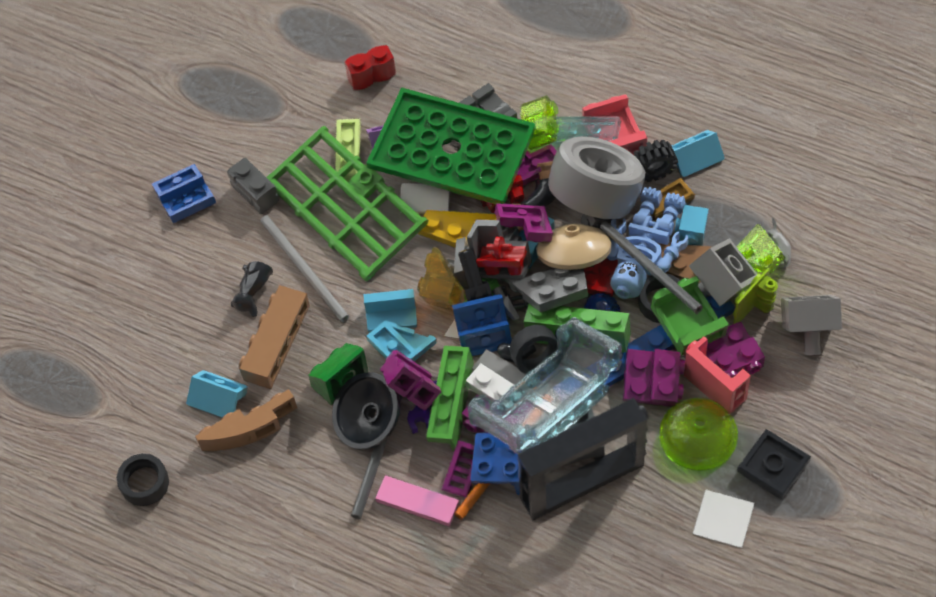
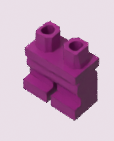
[380,350,442,411]

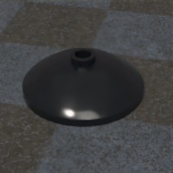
[332,372,400,450]

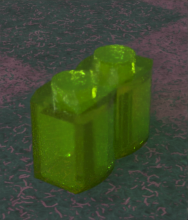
[520,95,559,150]

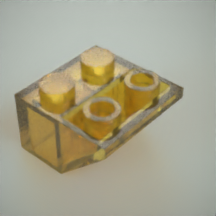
[417,247,463,311]

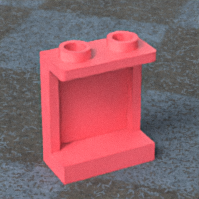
[582,94,647,155]
[684,337,751,415]

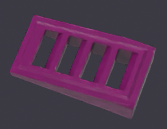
[441,440,474,498]

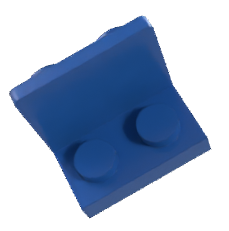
[471,433,532,495]

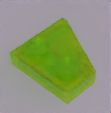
[736,224,785,275]

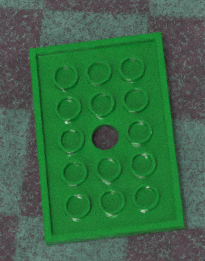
[366,87,536,204]

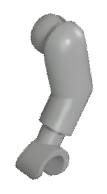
[762,218,791,268]

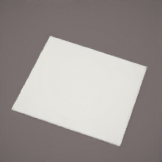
[693,490,754,548]

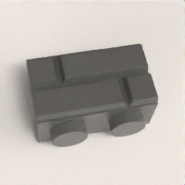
[227,158,279,214]

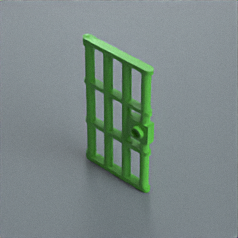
[266,126,429,281]

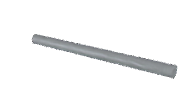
[260,215,349,322]

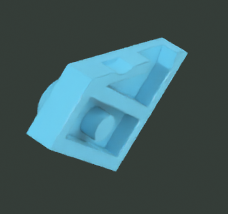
[366,320,437,361]

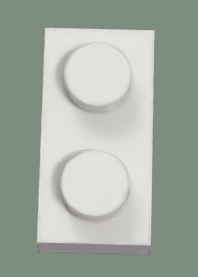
[465,364,523,413]

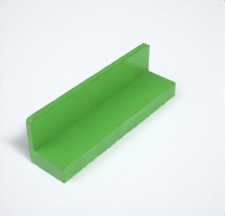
[426,346,474,452]

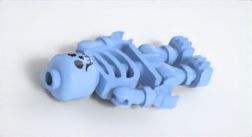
[607,187,688,299]

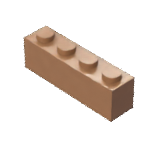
[239,285,310,389]

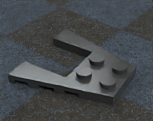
[499,268,588,313]

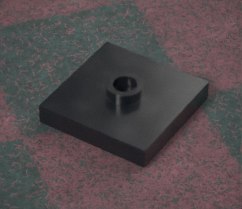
[737,429,811,500]

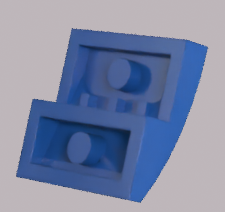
[152,164,216,223]
[452,294,512,356]

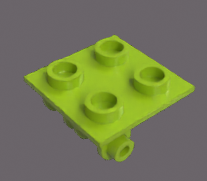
[733,268,778,324]

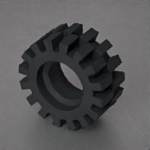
[634,140,678,182]

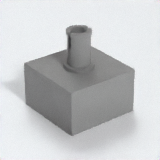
[689,238,757,306]
[781,295,842,355]

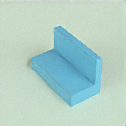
[672,130,725,177]
[363,289,417,332]
[186,370,248,418]

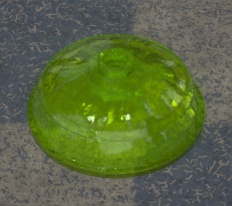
[659,398,738,471]

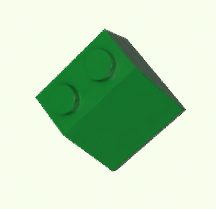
[308,343,369,406]

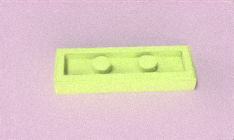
[335,119,361,182]

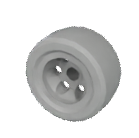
[548,137,645,219]

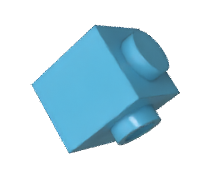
[674,205,708,246]

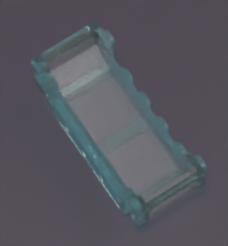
[468,317,622,454]

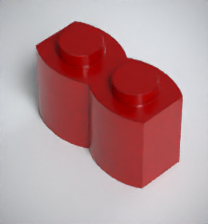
[345,45,396,90]

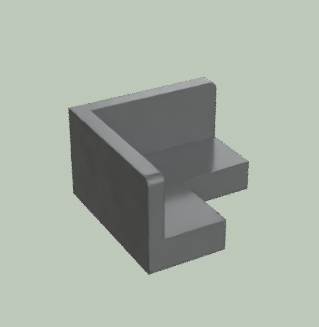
[467,220,532,279]

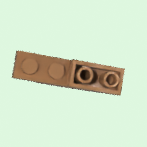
[195,389,297,451]

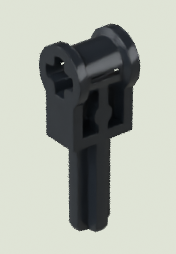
[458,249,492,302]

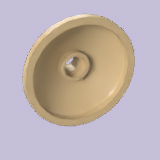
[536,224,611,270]

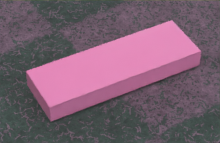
[375,476,459,527]

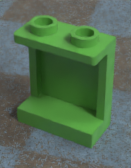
[650,276,729,357]

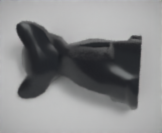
[231,261,273,317]

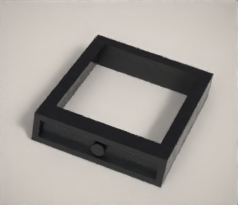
[517,398,649,521]

